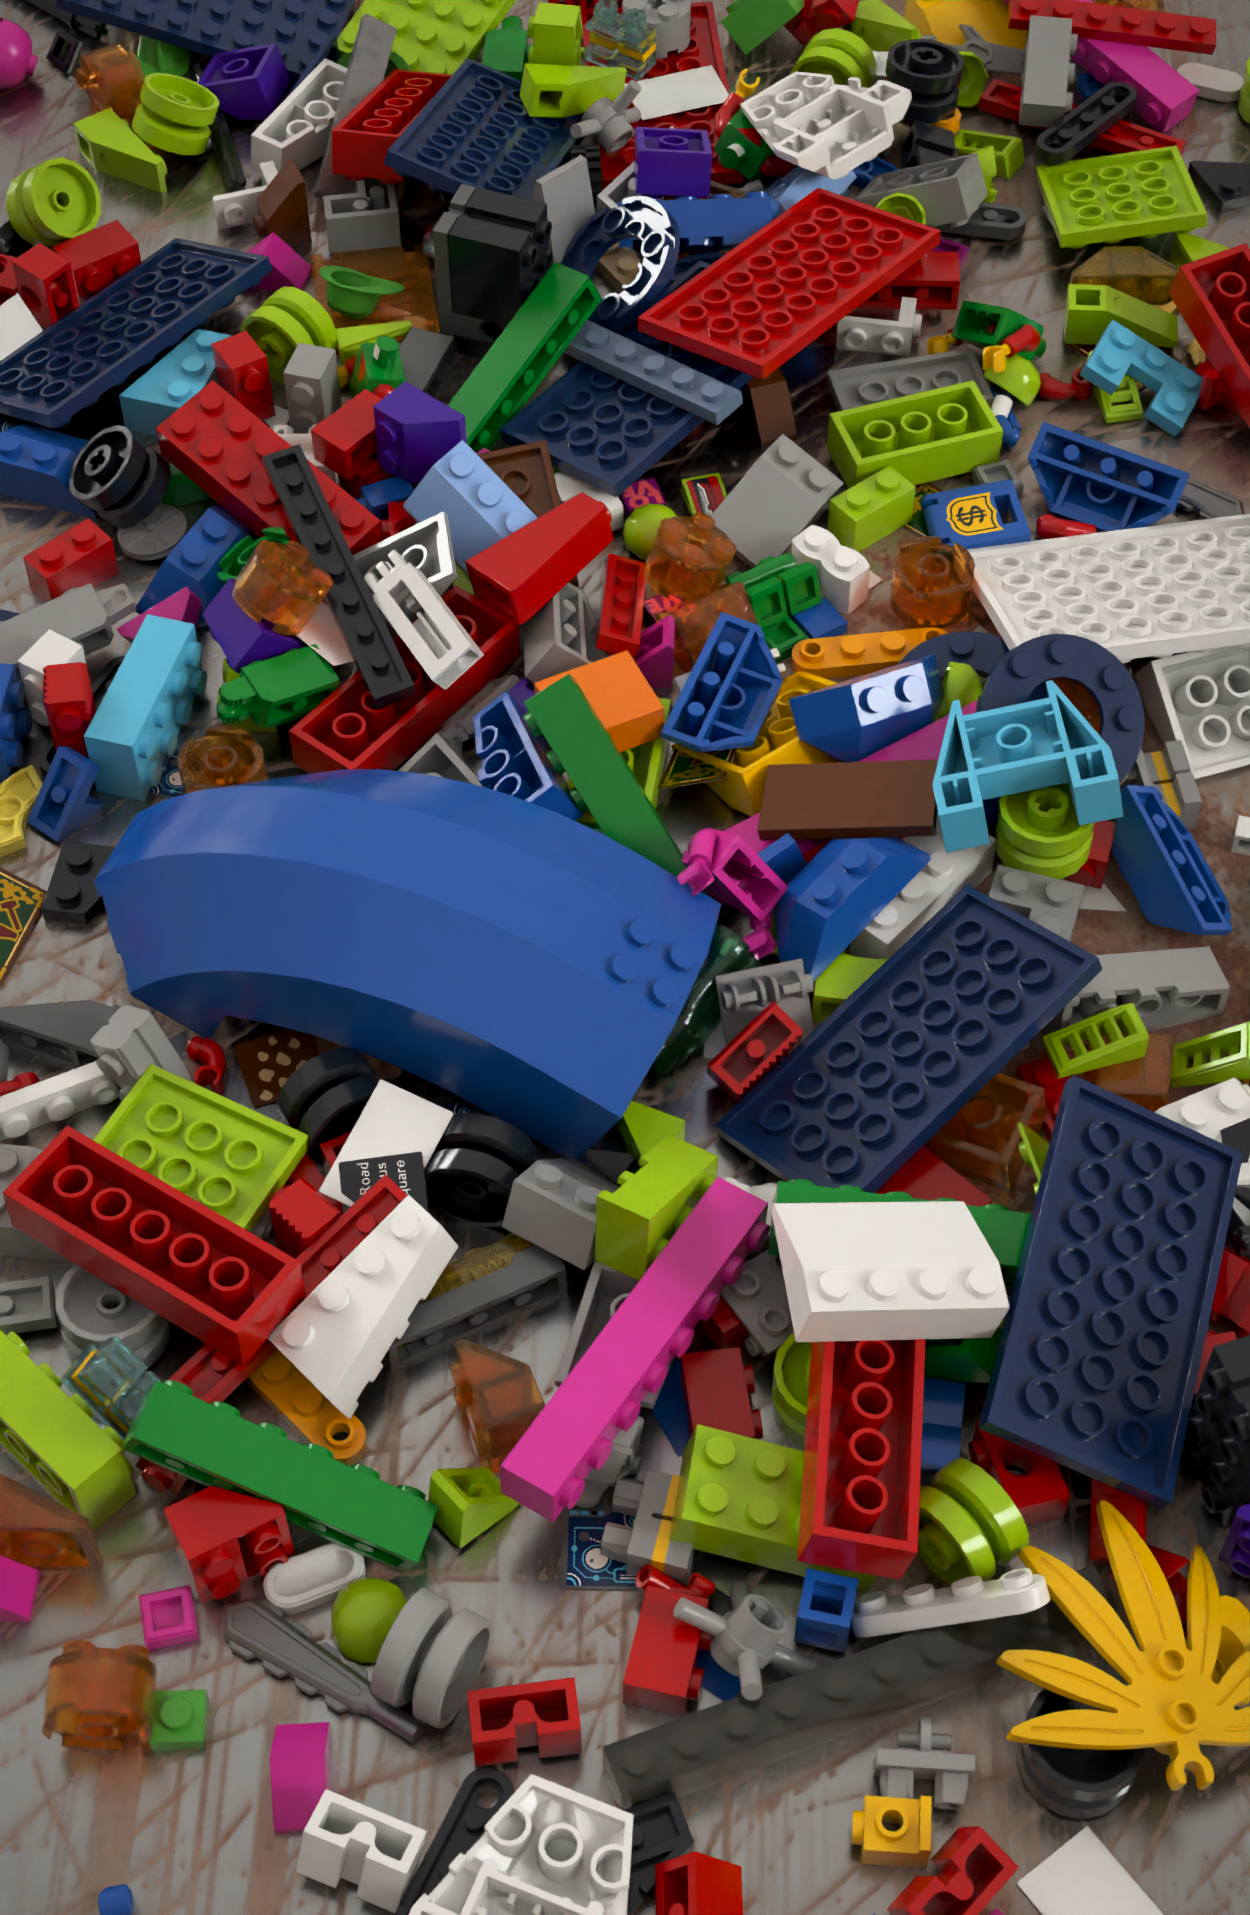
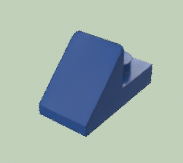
[27,746,103,842]

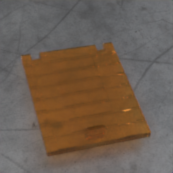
[310,244,439,356]

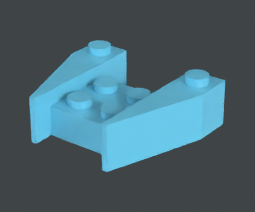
[932,680,1124,853]

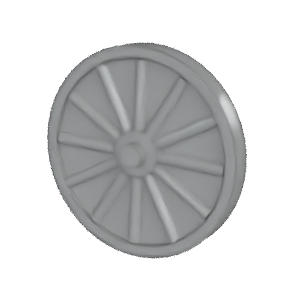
[117,504,189,561]

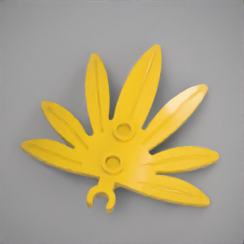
[996,1500,1250,1791]

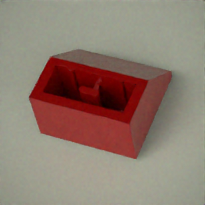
[163,1486,295,1603]

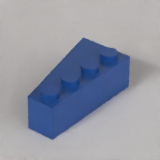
[618,192,779,256]
[473,691,583,821]

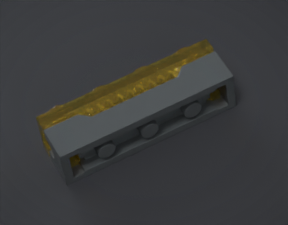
[385,1233,567,1370]

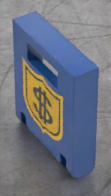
[920,479,1031,564]

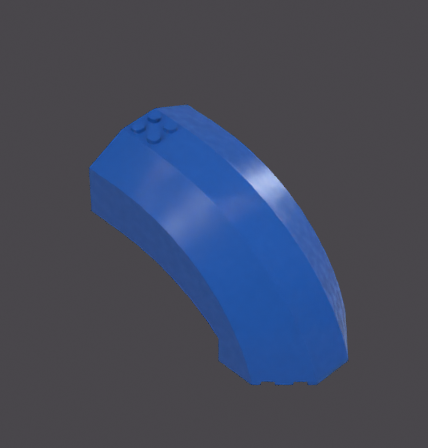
[94,769,721,1160]

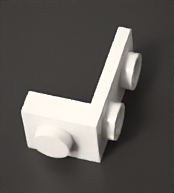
[212,161,278,229]
[836,297,923,356]

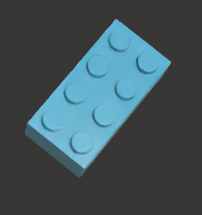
[84,614,207,802]

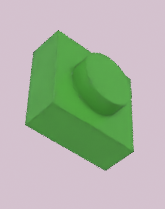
[149,1690,209,1751]

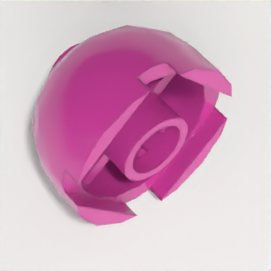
[0,17,38,90]

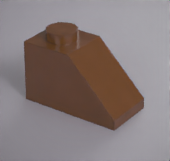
[253,160,312,246]
[739,368,797,448]

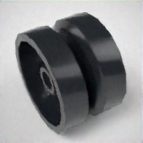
[885,39,965,123]
[69,425,171,529]
[276,1047,380,1166]
[424,1113,537,1227]
[1018,1689,1145,1819]

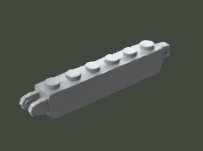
[0,583,137,682]

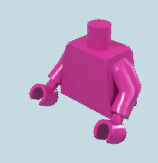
[677,827,789,960]

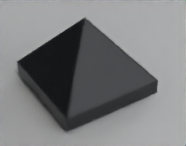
[46,27,83,74]

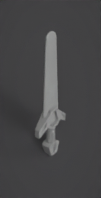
[921,24,1089,81]

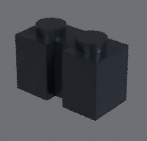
[900,120,958,169]

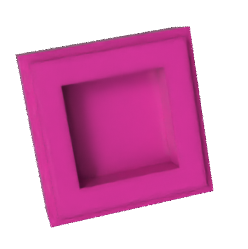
[138,1585,199,1651]

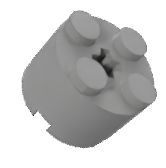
[622,0,691,59]

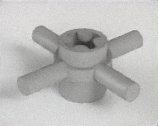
[570,80,642,154]
[673,1582,818,1701]

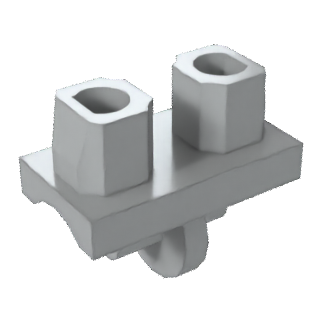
[873,1717,975,1810]

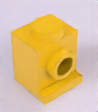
[851,1795,932,1869]

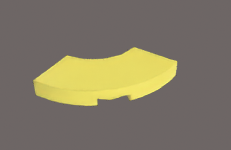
[0,765,43,858]

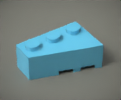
[119,329,232,437]

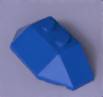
[1028,422,1190,532]
[0,423,99,519]
[135,505,259,628]
[660,612,783,752]
[789,654,944,763]
[1112,785,1233,935]
[774,837,931,982]

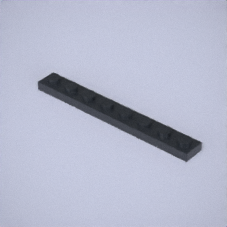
[262,444,416,709]

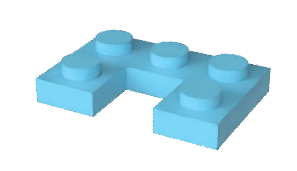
[1080,319,1203,437]

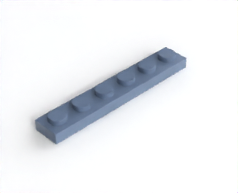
[563,320,743,425]

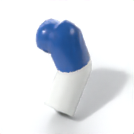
[991,395,1020,448]

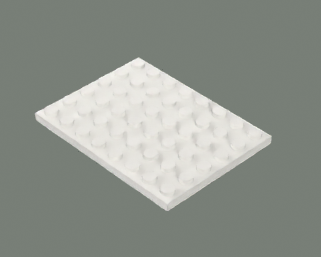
[958,514,1250,664]

